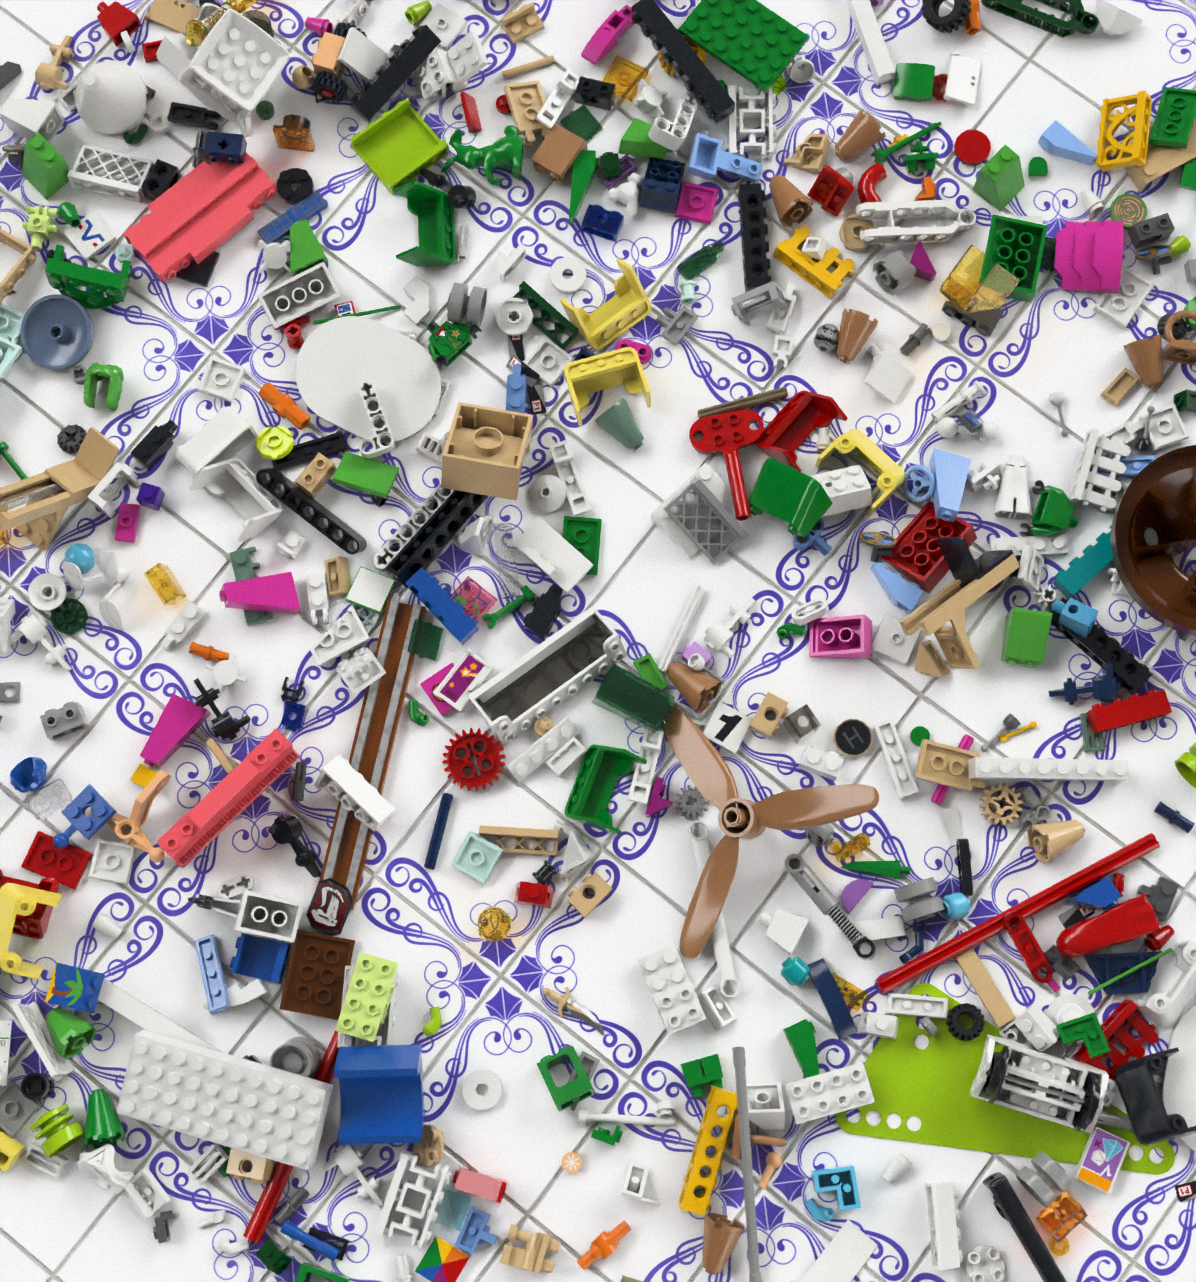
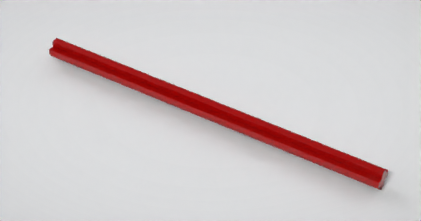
[875,833,1160,995]

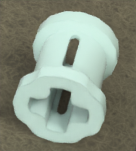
[679,280,697,304]

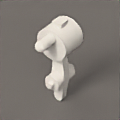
[704,598,756,658]
[10,614,72,672]
[323,1145,384,1208]

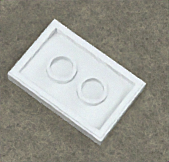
[338,27,388,81]
[1093,265,1155,330]

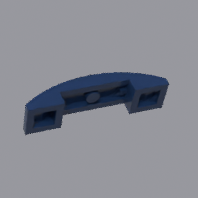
[807,958,858,1040]

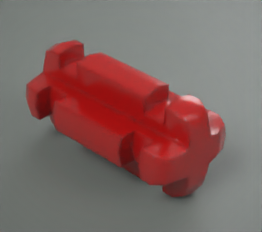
[1112,873,1125,898]

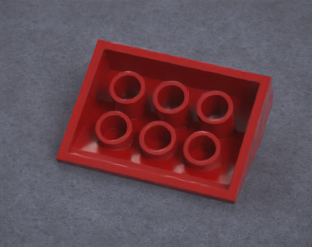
[881,502,977,593]

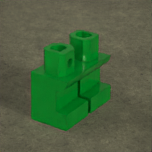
[680,1054,724,1098]

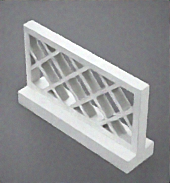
[67,144,154,203]
[12,1001,75,1081]

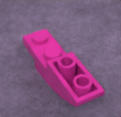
[581,5,635,65]

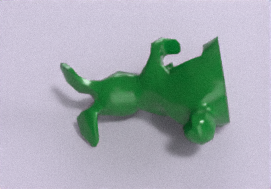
[441,125,524,185]

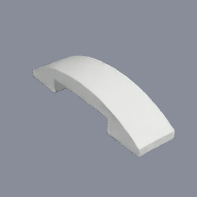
[535,69,580,129]
[549,440,592,516]
[628,728,664,805]

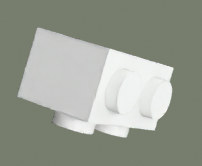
[798,745,844,781]

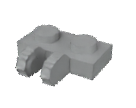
[656,305,698,347]

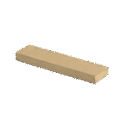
[955,948,1016,1028]

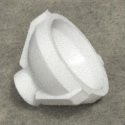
[789,57,815,83]

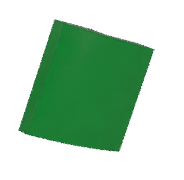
[893,63,935,102]

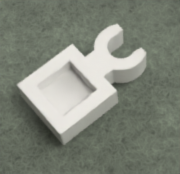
[772,335,794,370]

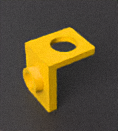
[130,763,158,788]

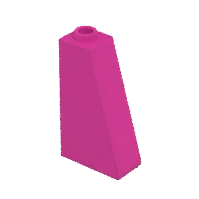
[219,572,300,614]
[140,694,211,768]

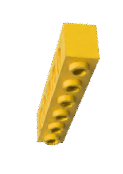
[677,1086,738,1216]

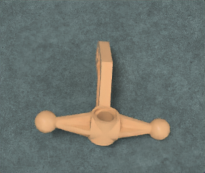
[91,770,171,863]

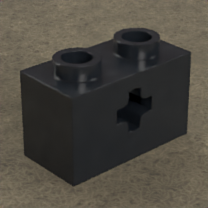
[576,76,615,111]

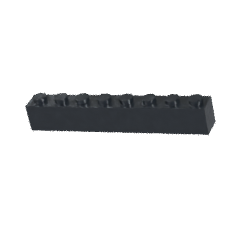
[631,0,735,124]

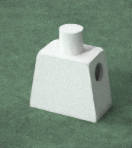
[758,909,809,955]
[858,1012,899,1040]

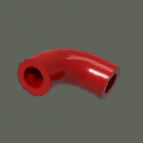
[857,162,887,204]

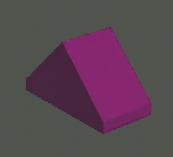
[910,241,936,282]

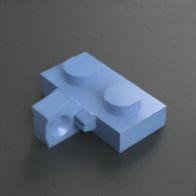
[454,1206,498,1254]

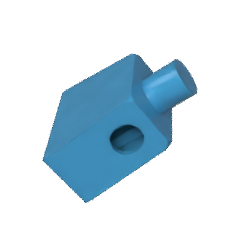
[1051,598,1098,638]

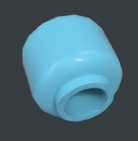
[940,892,971,920]

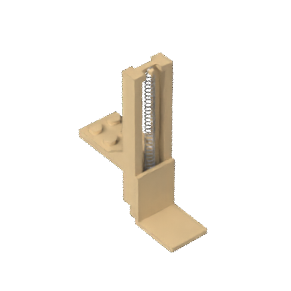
[0,427,120,551]

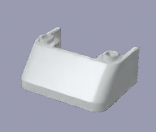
[188,458,285,542]

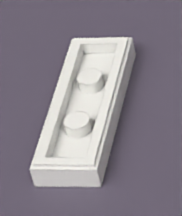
[886,993,948,1019]

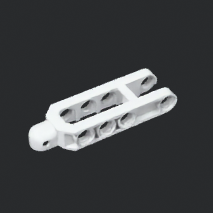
[856,200,976,245]

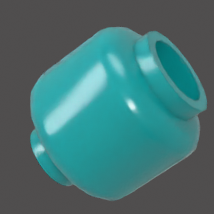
[781,957,810,986]

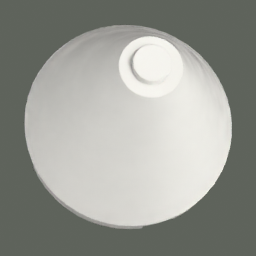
[75,60,148,135]

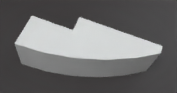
[202,979,269,1010]

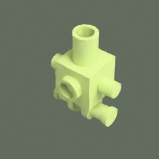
[22,205,59,251]

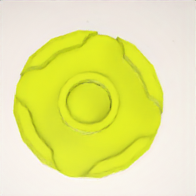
[256,426,294,460]

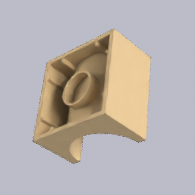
[441,402,533,501]

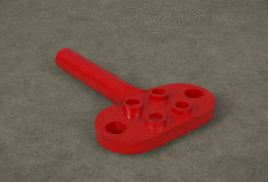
[689,410,764,521]

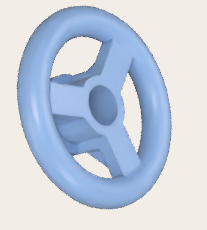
[902,465,935,503]

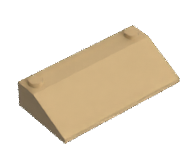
[1116,116,1196,193]

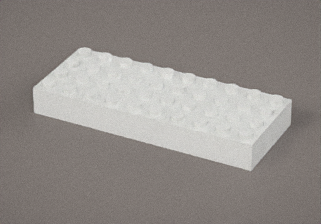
[117,1030,333,1170]

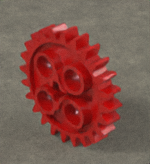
[442,728,506,792]

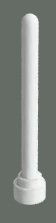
[578,1108,675,1126]

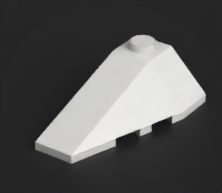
[458,515,494,556]

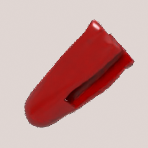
[1056,893,1162,958]

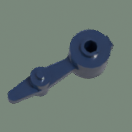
[1048,663,1121,705]

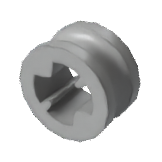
[71,366,87,385]

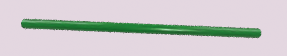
[313,305,401,325]

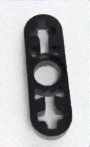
[956,838,973,896]

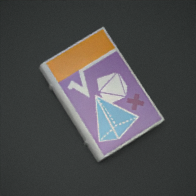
[1073,1127,1130,1195]

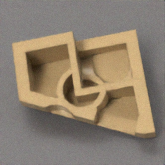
[784,133,831,173]

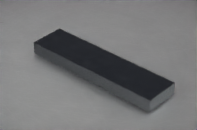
[272,431,348,471]

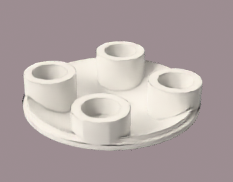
[965,1245,1005,1282]

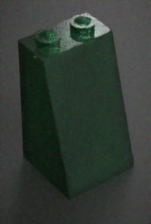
[591,663,676,733]

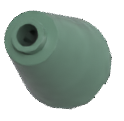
[595,398,644,451]

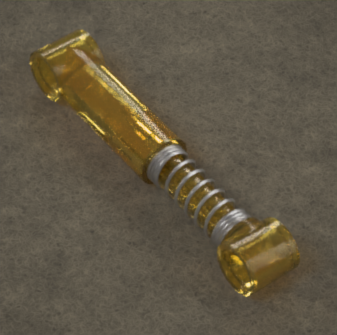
[186,0,259,47]

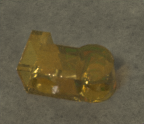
[830,833,870,863]

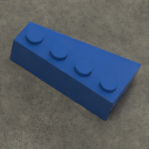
[405,568,479,645]

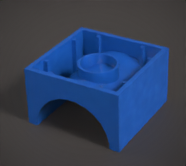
[334,1045,425,1145]

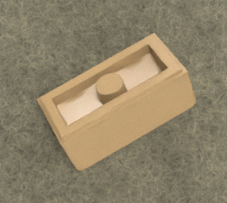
[324,556,351,598]

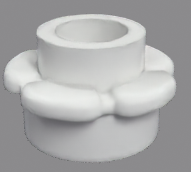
[656,1101,676,1117]

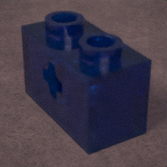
[582,204,624,242]

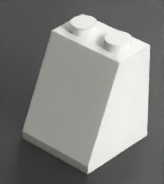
[0,98,65,143]

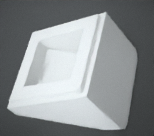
[801,237,827,260]

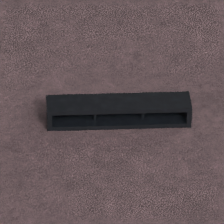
[349,25,441,121]

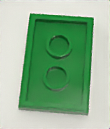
[562,516,602,575]

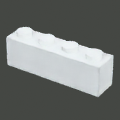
[314,755,395,831]

